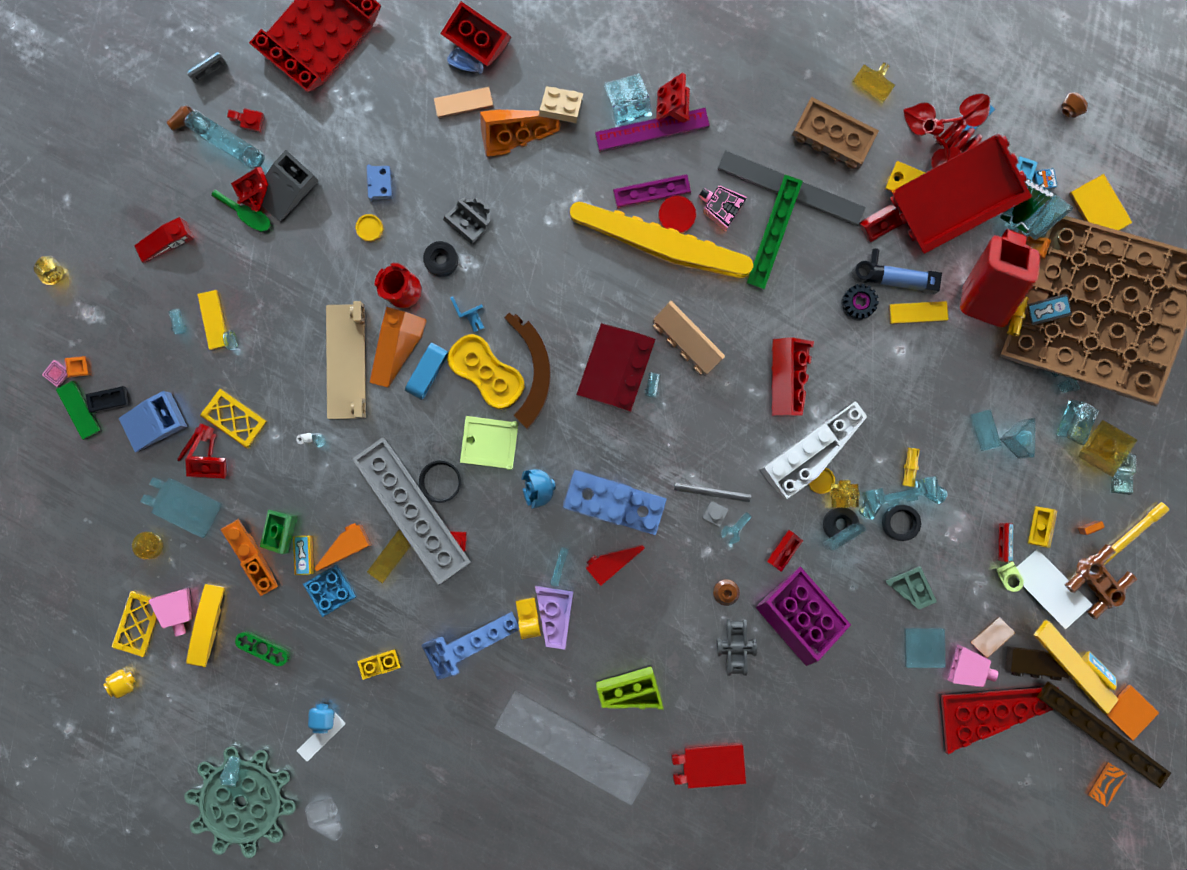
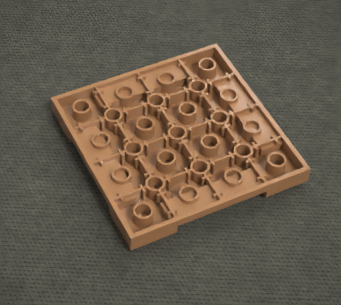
[1000,213,1187,407]

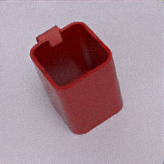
[960,229,1040,327]

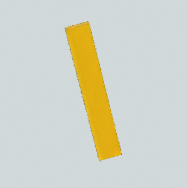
[1034,621,1119,714]

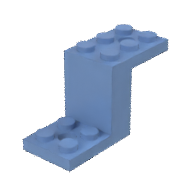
[563,469,667,535]

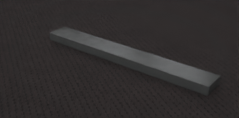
[718,150,866,226]

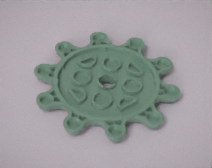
[184,747,296,858]

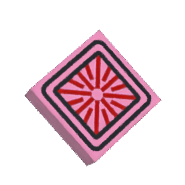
[42,360,67,387]

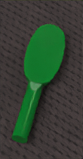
[211,190,271,231]

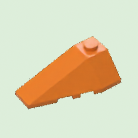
[480,110,560,157]
[369,307,426,388]

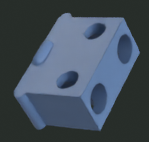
[367,165,392,202]

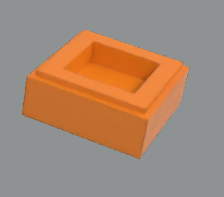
[64,356,88,378]
[1078,521,1105,535]

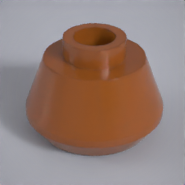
[1062,92,1088,118]
[713,579,740,606]

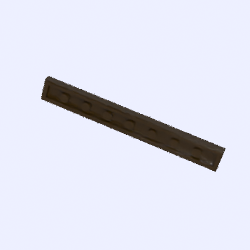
[1037,682,1171,789]

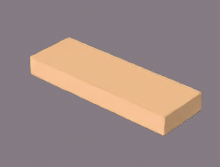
[434,87,493,118]

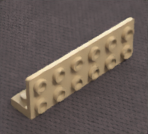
[326,301,366,419]

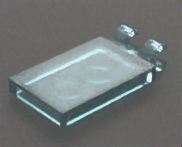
[140,477,222,538]

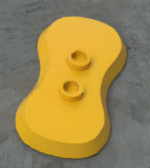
[447,334,524,409]

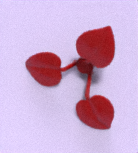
[903,94,990,168]

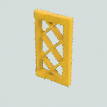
[200,389,267,449]
[111,591,157,657]

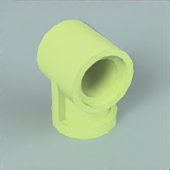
[996,561,1024,592]

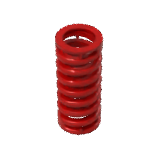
[936,116,982,153]

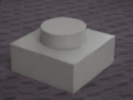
[702,501,728,527]

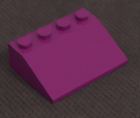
[755,566,851,666]

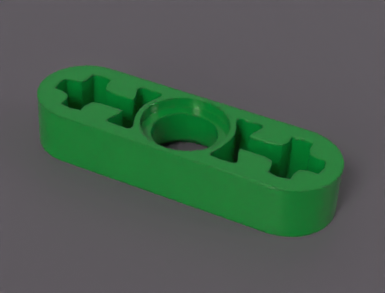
[235,631,290,666]

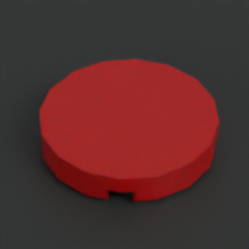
[658,196,696,234]

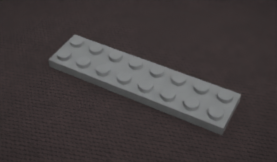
[352,437,471,585]

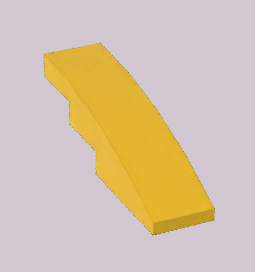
[186,584,225,668]

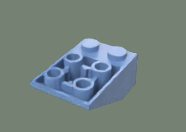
[119,391,187,452]

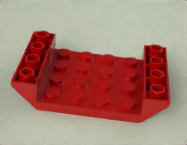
[249,0,381,92]

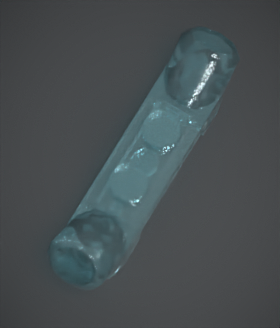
[185,110,265,169]
[859,476,948,520]

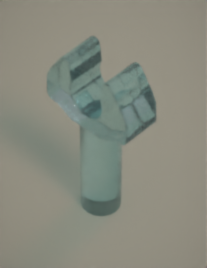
[721,512,752,544]

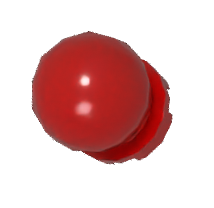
[374,263,422,308]

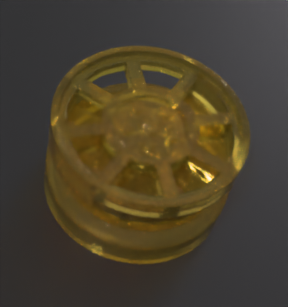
[132,532,163,559]

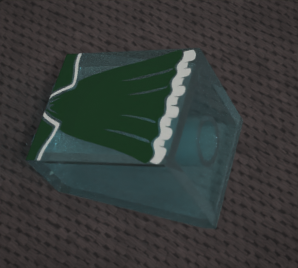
[1000,178,1073,240]

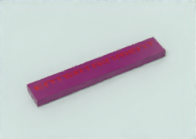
[595,107,710,152]

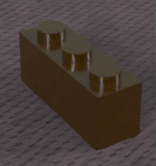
[1005,646,1069,681]

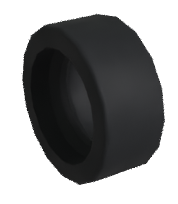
[882,505,922,541]

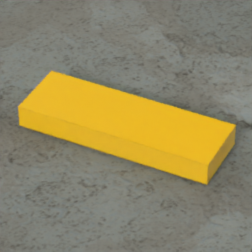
[197,290,229,350]
[889,301,948,324]

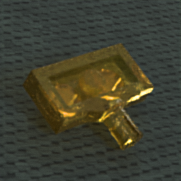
[852,62,895,102]

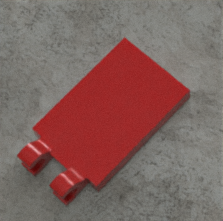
[672,743,746,789]

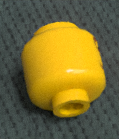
[103,669,136,699]

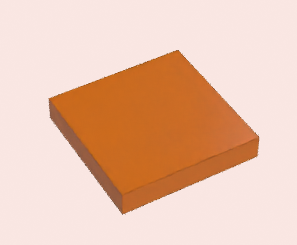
[1102,685,1159,741]

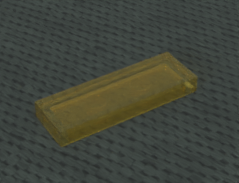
[367,528,411,583]

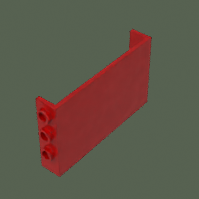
[890,133,1032,254]

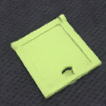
[460,416,519,470]

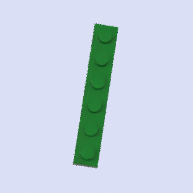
[746,175,803,290]

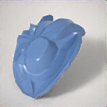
[447,47,483,74]

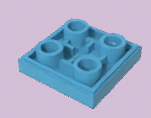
[303,564,356,617]

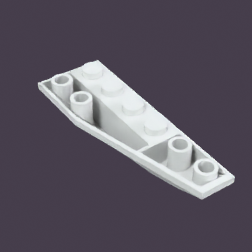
[760,401,867,499]

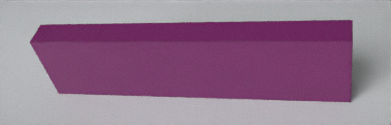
[613,174,691,209]

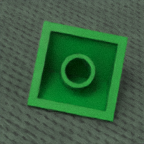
[260,509,298,554]

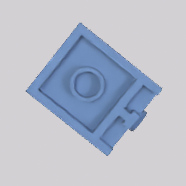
[421,612,519,680]

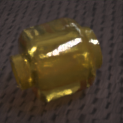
[34,256,64,285]

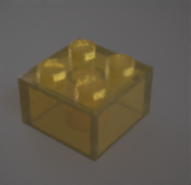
[1078,420,1138,477]

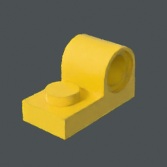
[516,597,541,639]

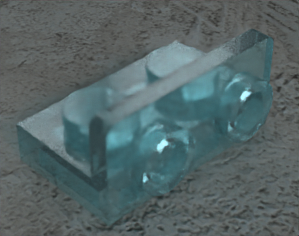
[1056,400,1099,445]

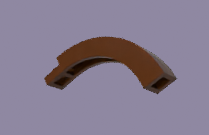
[504,312,551,430]

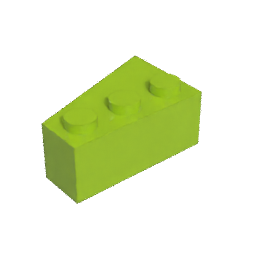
[596,666,664,710]

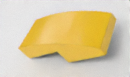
[357,649,401,680]

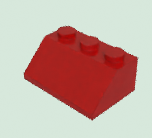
[440,1,512,66]

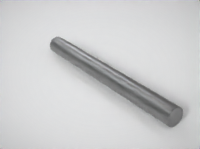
[674,483,751,502]

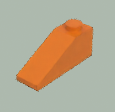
[315,523,372,571]

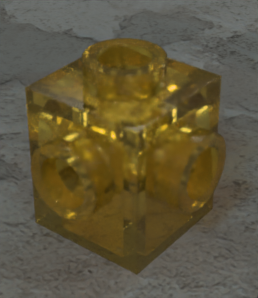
[830,480,860,507]

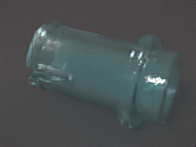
[168,309,187,334]
[644,373,661,398]

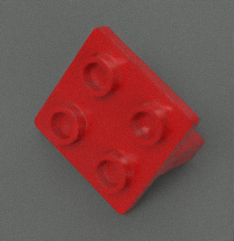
[656,72,690,123]

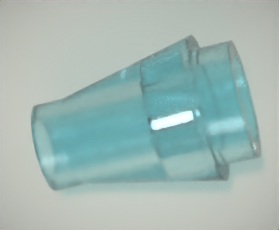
[220,756,241,786]

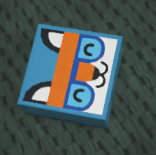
[1034,168,1057,191]

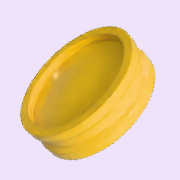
[356,214,383,242]
[808,468,835,494]

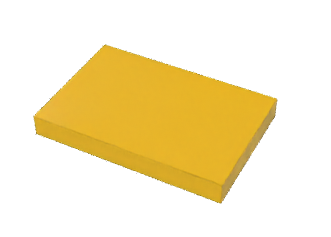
[1069,174,1132,230]

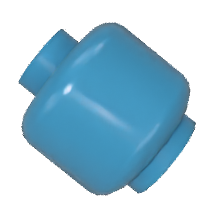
[308,704,334,733]

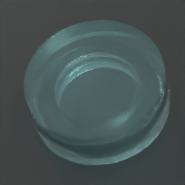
[223,330,238,350]

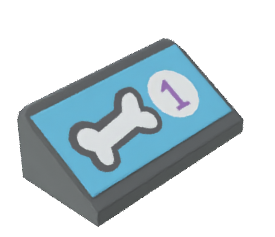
[188,52,227,83]
[1027,294,1072,326]

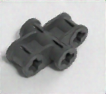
[717,619,757,676]

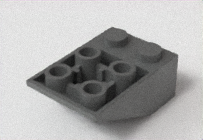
[262,150,319,222]

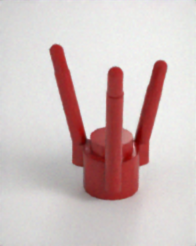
[177,423,216,461]

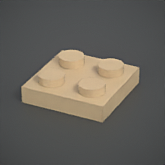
[539,86,583,123]

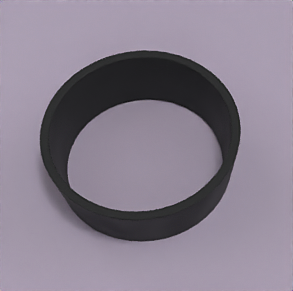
[419,460,461,503]

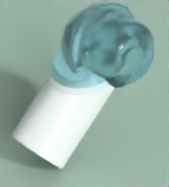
[296,433,326,447]

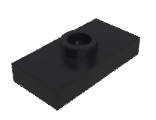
[85,386,129,413]

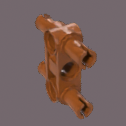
[1065,544,1137,620]

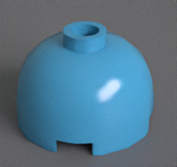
[522,469,556,509]

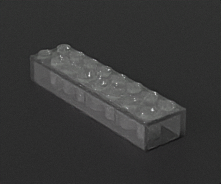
[494,690,651,806]

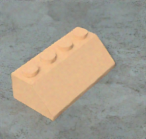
[653,301,725,376]

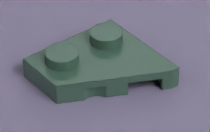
[886,566,937,609]

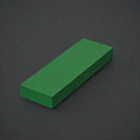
[56,380,101,440]

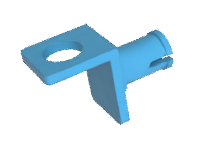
[450,296,484,332]

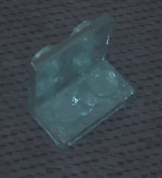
[604,74,652,125]

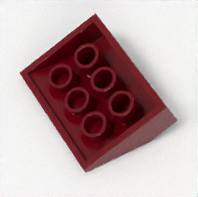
[576,323,656,413]

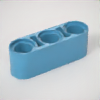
[405,343,449,400]

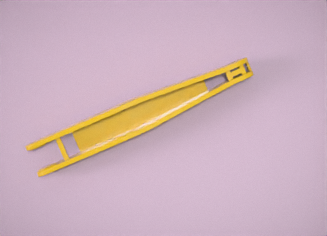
[570,202,753,279]

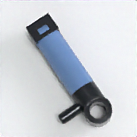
[852,248,942,294]

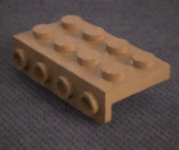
[792,97,879,169]

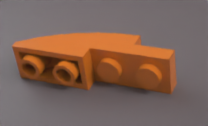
[221,519,278,597]

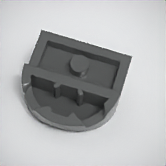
[443,197,491,244]

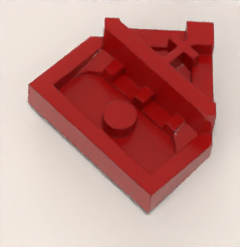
[231,167,268,212]

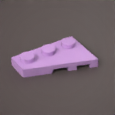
[535,586,573,649]

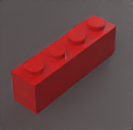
[772,337,814,417]

